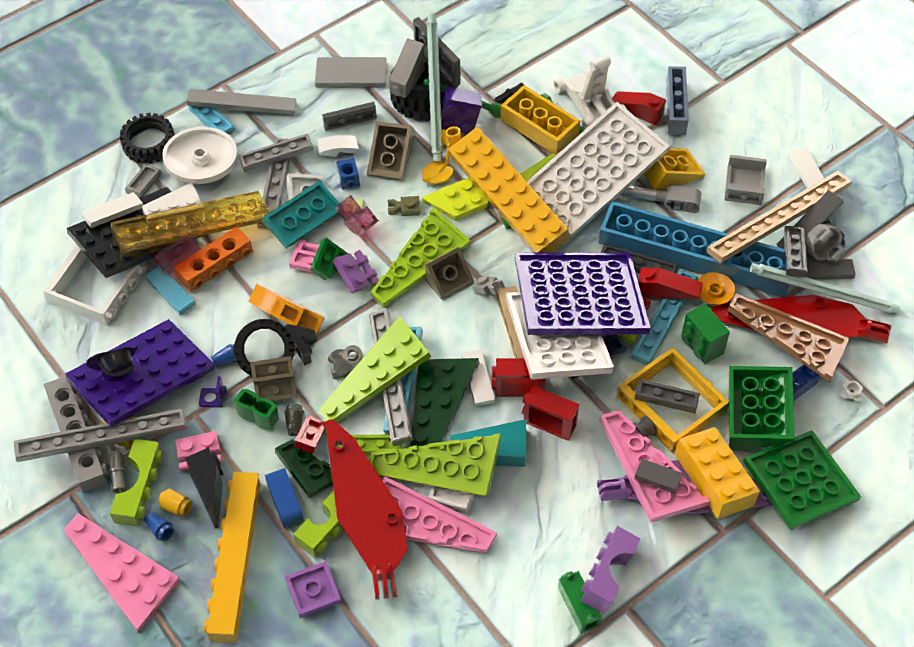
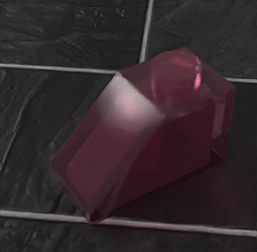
[153,233,201,274]

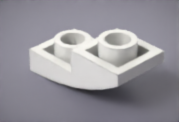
[317,135,358,157]

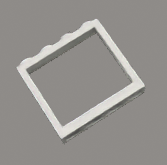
[43,245,147,325]

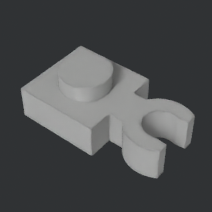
[472,275,505,295]

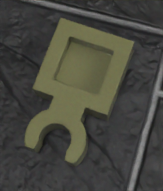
[388,196,420,216]

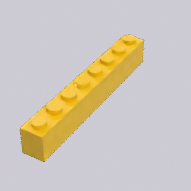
[204,472,261,643]

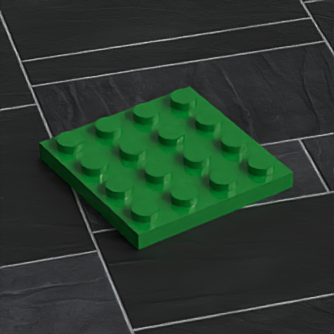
[743,430,861,530]

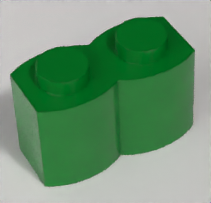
[234,389,279,430]

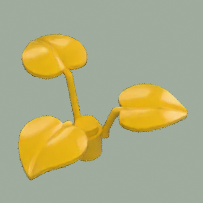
[422,127,506,184]

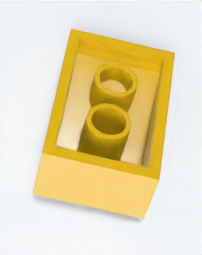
[643,148,706,190]

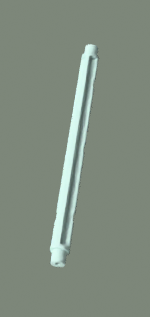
[427,14,443,162]
[750,263,900,314]

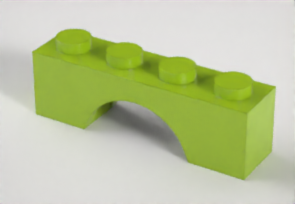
[110,439,164,527]

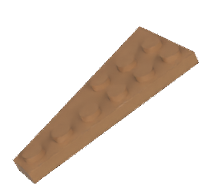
[728,293,849,382]

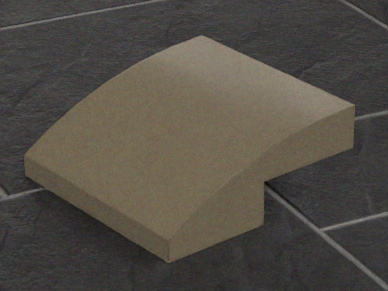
[250,356,297,401]

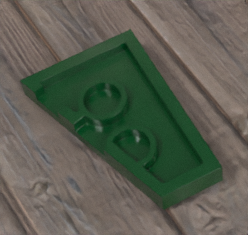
[275,439,333,498]

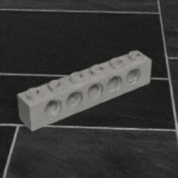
[43,376,109,493]

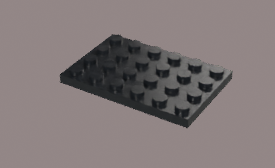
[67,187,207,278]

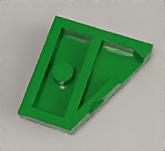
[310,238,354,280]

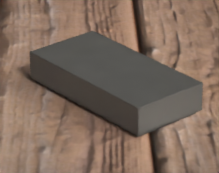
[634,459,682,494]

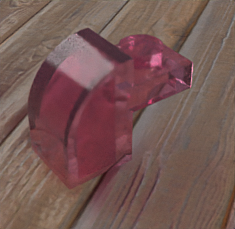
[335,195,379,235]

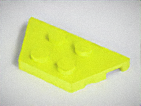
[422,178,488,221]

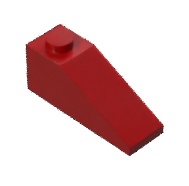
[612,91,666,126]
[638,268,703,300]

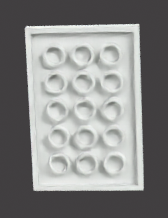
[506,292,614,379]

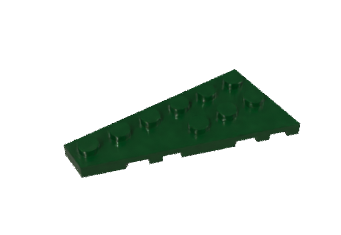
[410,358,480,446]

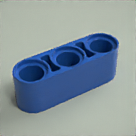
[265,468,304,529]

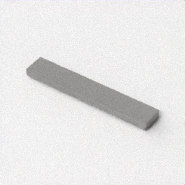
[187,89,296,115]
[257,138,291,228]

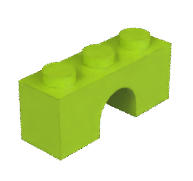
[293,491,343,558]

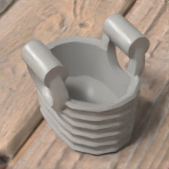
[805,224,846,263]

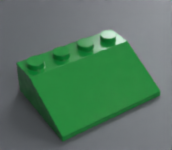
[729,366,795,450]

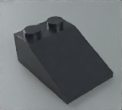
[185,447,224,529]

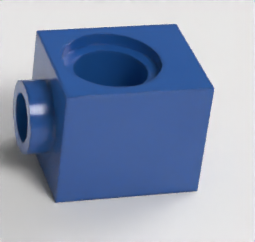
[336,158,360,190]

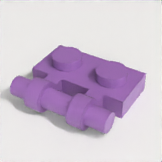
[333,250,379,293]

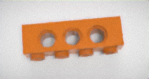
[174,227,253,292]

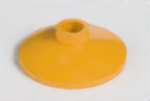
[697,272,735,306]

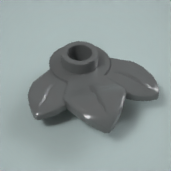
[327,345,363,379]

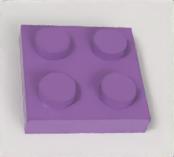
[284,561,341,618]

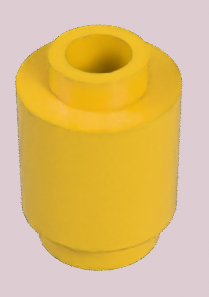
[158,489,192,516]

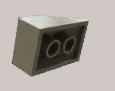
[367,121,416,180]

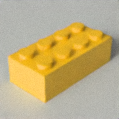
[501,85,580,155]
[674,427,760,519]

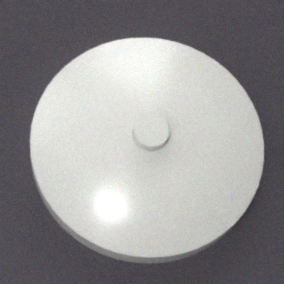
[163,127,238,184]

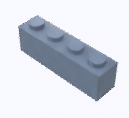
[666,66,689,135]

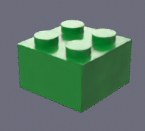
[681,303,730,364]

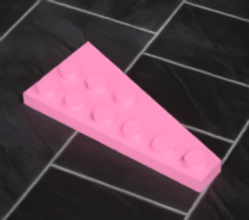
[599,410,710,523]
[382,477,497,553]
[64,514,180,633]

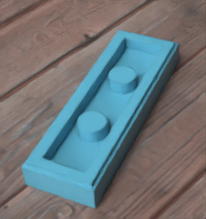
[188,106,235,135]
[145,265,195,315]

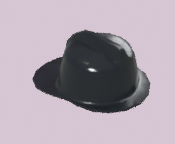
[86,347,135,377]

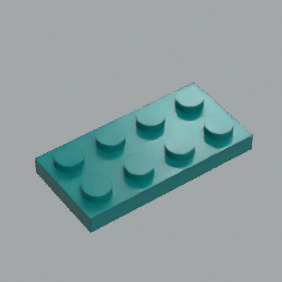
[262,181,344,249]

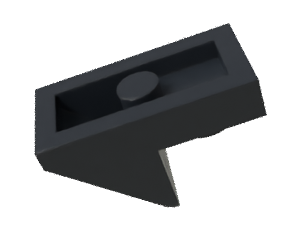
[285,324,317,366]

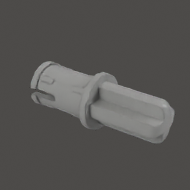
[108,451,126,493]

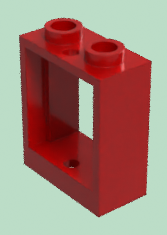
[492,358,546,397]
[522,385,579,441]

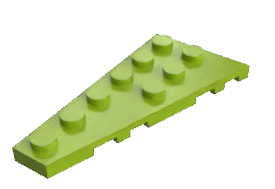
[371,207,471,308]
[369,433,502,497]

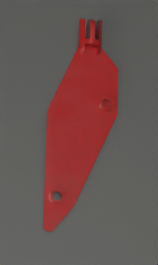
[710,295,891,344]
[326,419,408,600]

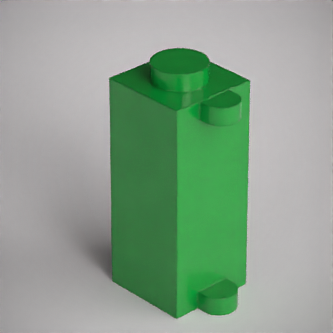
[558,571,602,634]

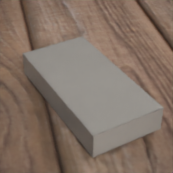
[125,163,162,198]

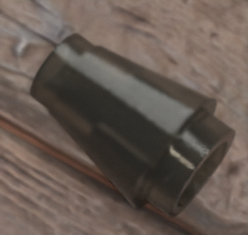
[284,404,305,436]

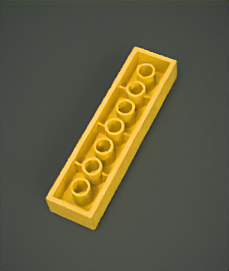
[448,127,571,253]

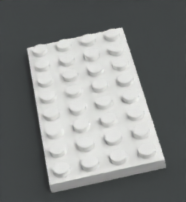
[527,102,670,247]

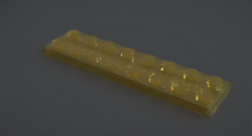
[110,191,270,254]

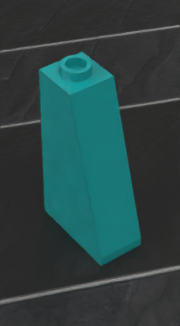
[450,420,526,467]

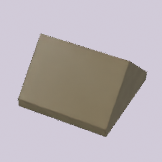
[425,247,474,299]

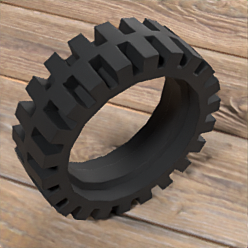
[120,113,175,164]
[234,319,295,376]

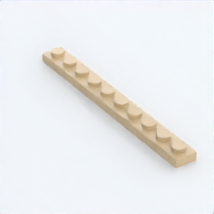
[707,171,852,263]

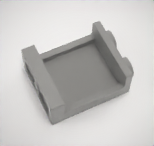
[724,155,767,205]

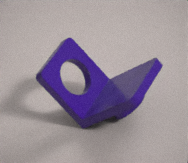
[199,376,227,407]

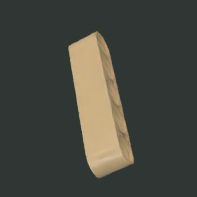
[496,286,524,358]

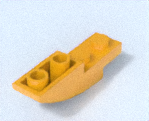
[248,284,325,335]

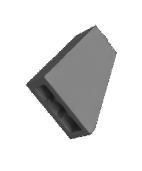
[389,38,425,98]

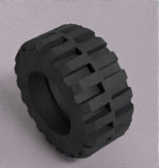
[389,56,457,121]

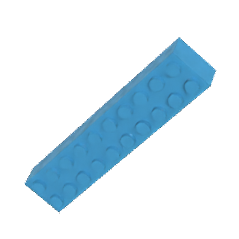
[599,201,789,297]

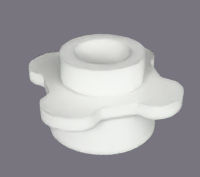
[841,381,863,402]

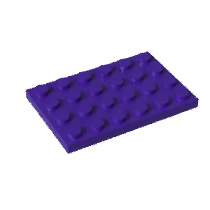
[65,319,215,427]

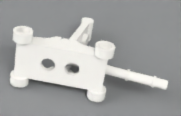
[553,55,626,129]

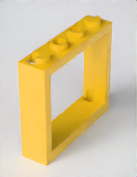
[616,348,729,453]

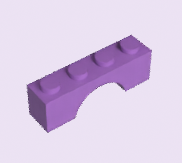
[581,526,641,614]

